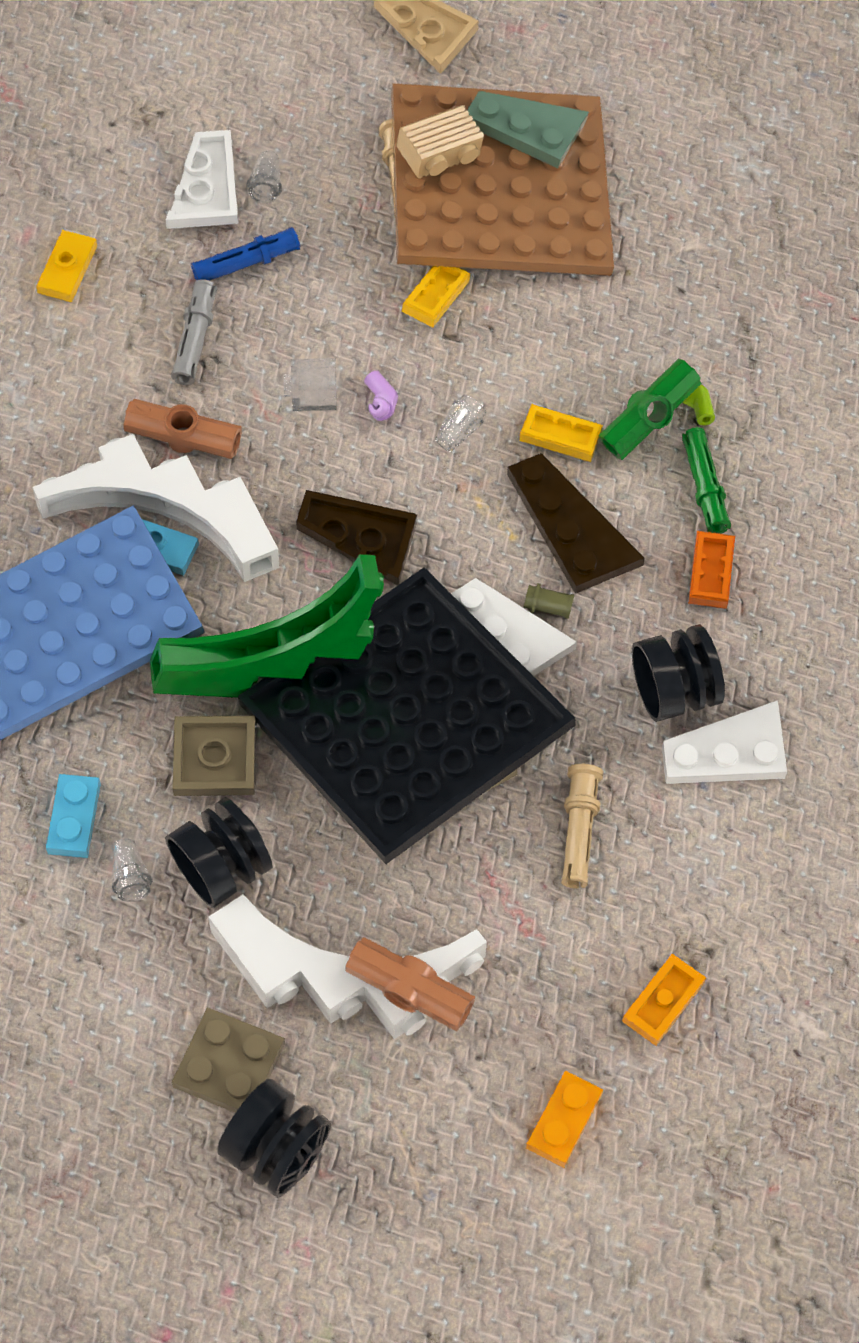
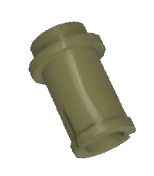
[524,583,574,619]

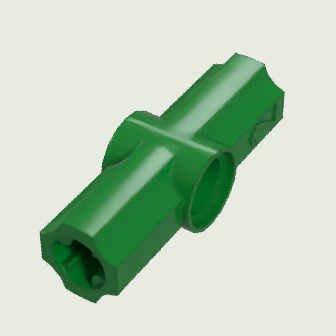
[599,358,702,460]

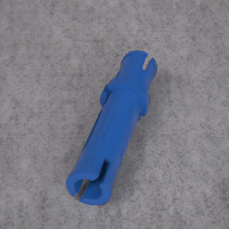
[191,227,300,281]

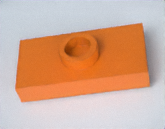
[688,531,735,609]

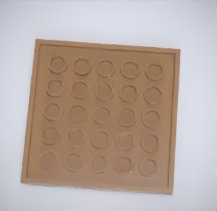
[391,83,614,276]

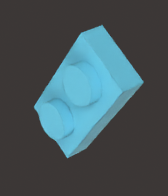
[46,774,101,858]

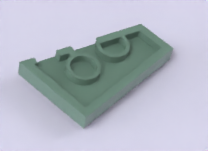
[467,91,589,169]

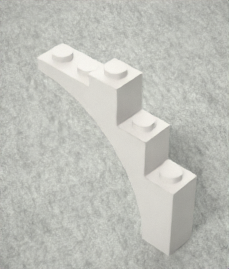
[33,434,280,582]
[209,894,487,1039]

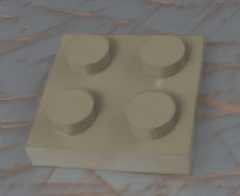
[172,716,256,796]
[172,1007,285,1113]

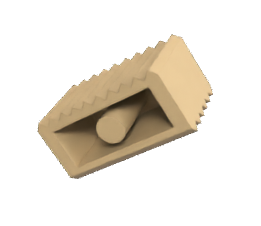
[397,105,484,179]

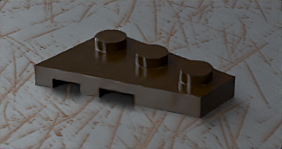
[296,490,417,586]

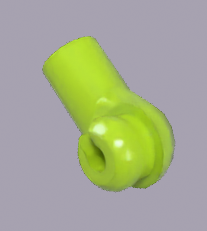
[682,385,715,426]

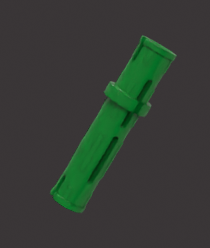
[682,427,731,534]

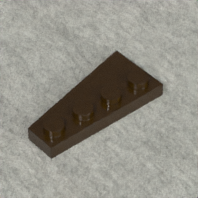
[507,453,645,594]

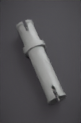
[171,279,217,385]

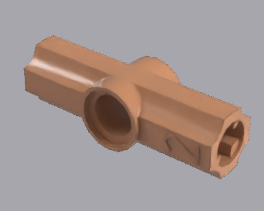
[123,399,242,459]
[345,937,475,1031]

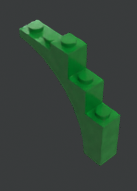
[149,554,384,698]

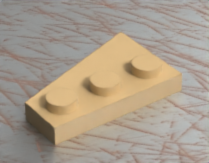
[374,0,479,74]

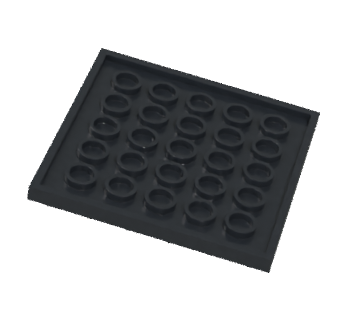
[238,567,576,864]

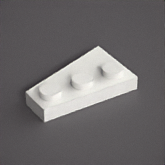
[166,130,238,229]
[451,578,577,676]
[662,700,787,784]

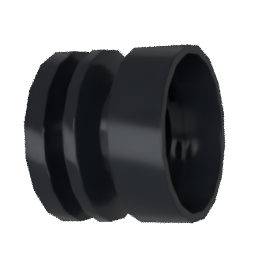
[631,624,725,722]
[165,797,273,908]
[217,1079,331,1198]

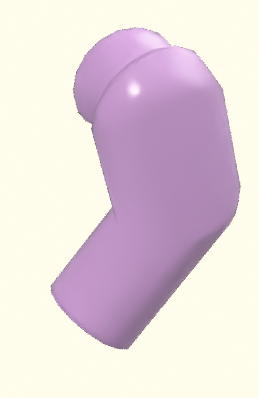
[364,370,398,421]

